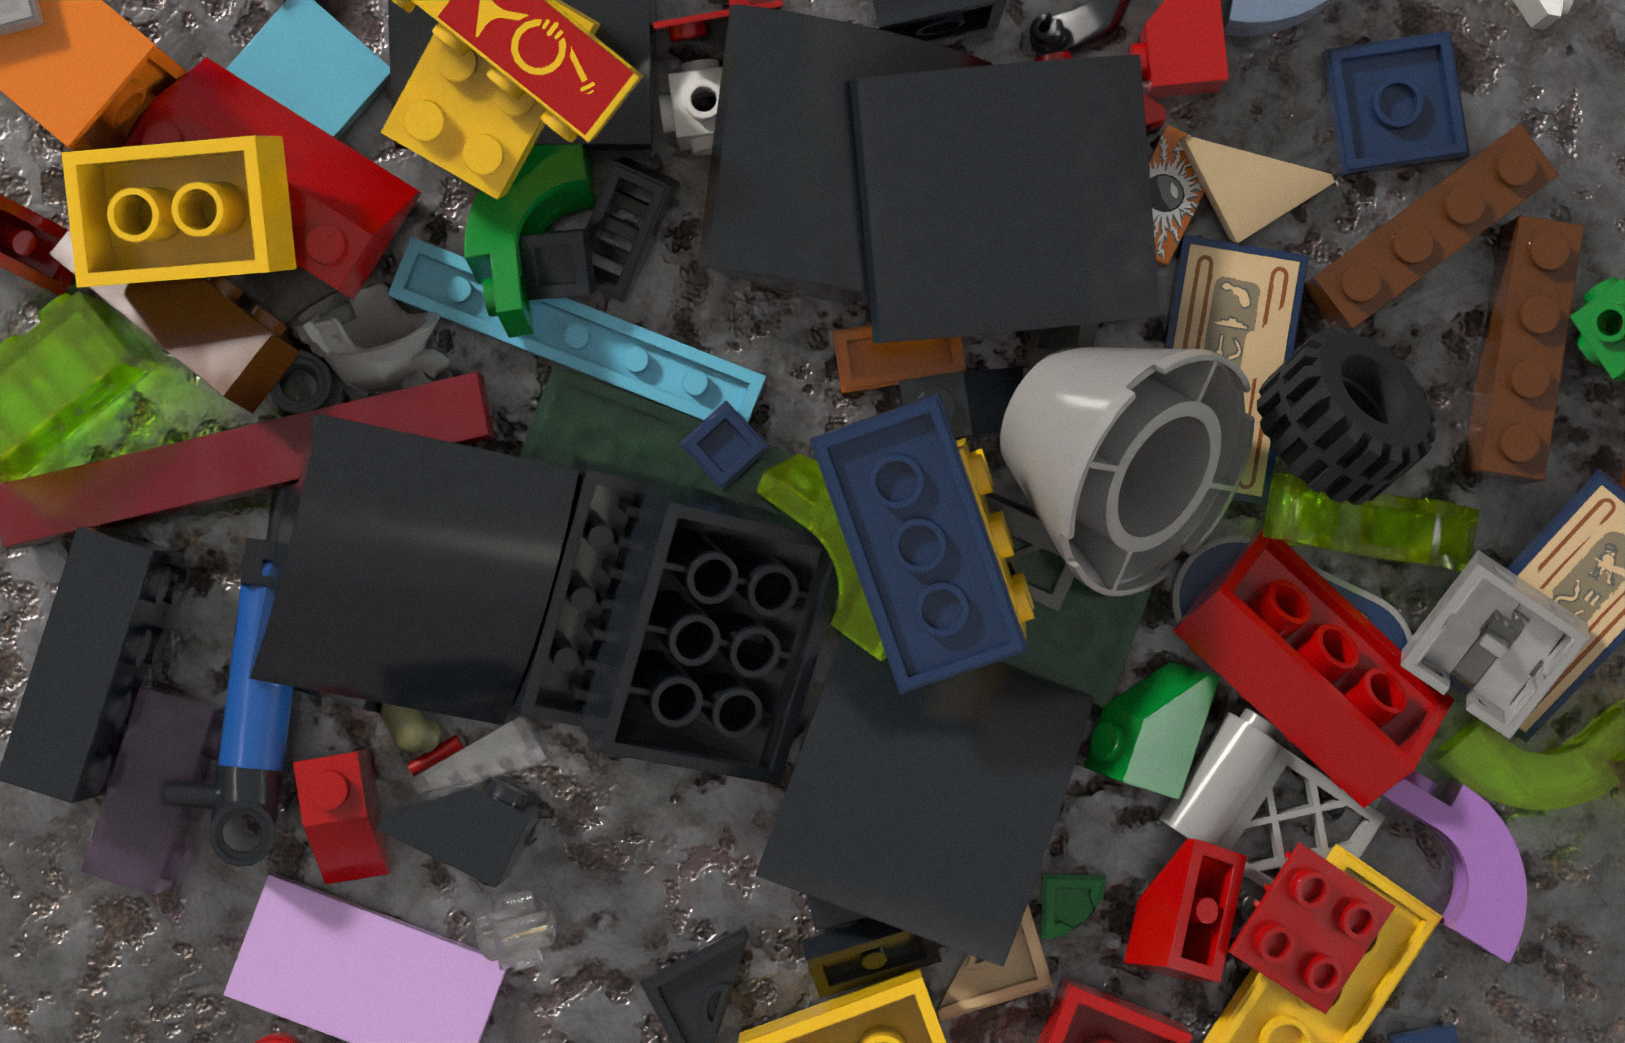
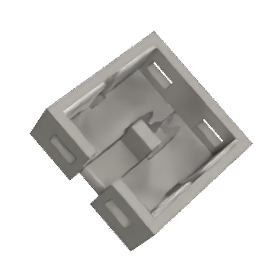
[1400,550,1590,739]

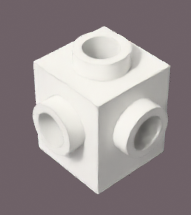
[659,59,723,156]

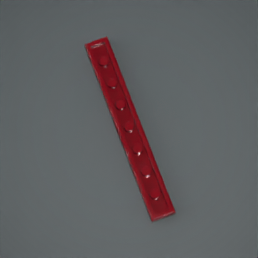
[0,372,495,550]

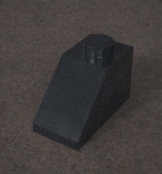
[897,367,1024,440]

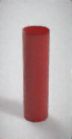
[407,734,464,777]

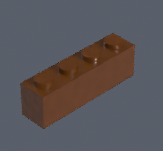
[1303,123,1559,331]
[1462,215,1584,484]
[49,228,301,414]

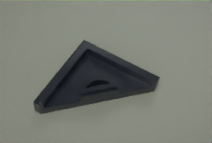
[640,924,749,1043]

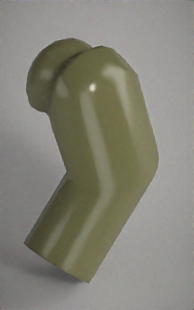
[380,703,441,754]

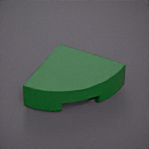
[1040,872,1107,939]

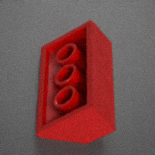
[124,57,422,300]
[1173,525,1454,809]

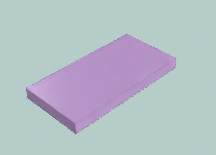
[223,873,510,1043]

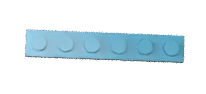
[387,237,767,424]

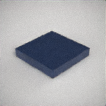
[1322,31,1470,177]

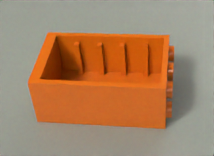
[0,0,187,151]

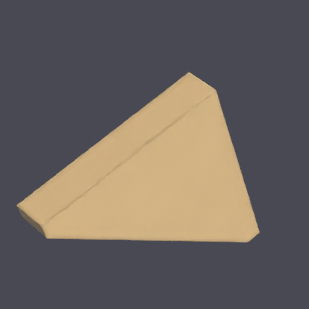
[1179,135,1335,243]
[936,904,1053,1021]

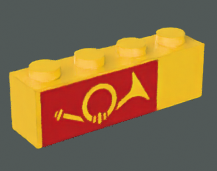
[391,0,644,143]

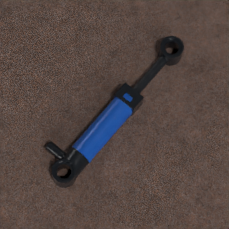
[159,350,332,867]

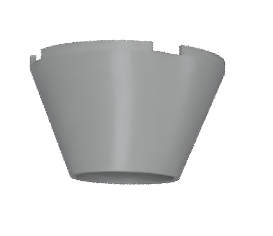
[1000,347,1255,596]

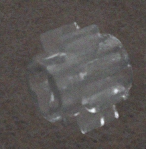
[475,890,556,971]

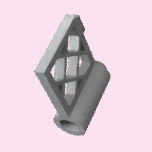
[1158,708,1386,888]

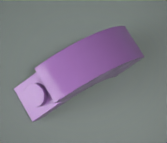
[1380,771,1527,963]

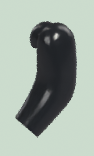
[1030,0,1131,56]

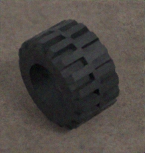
[1257,327,1436,505]

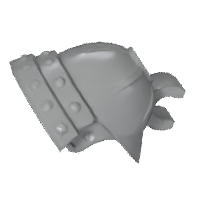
[288,275,449,395]

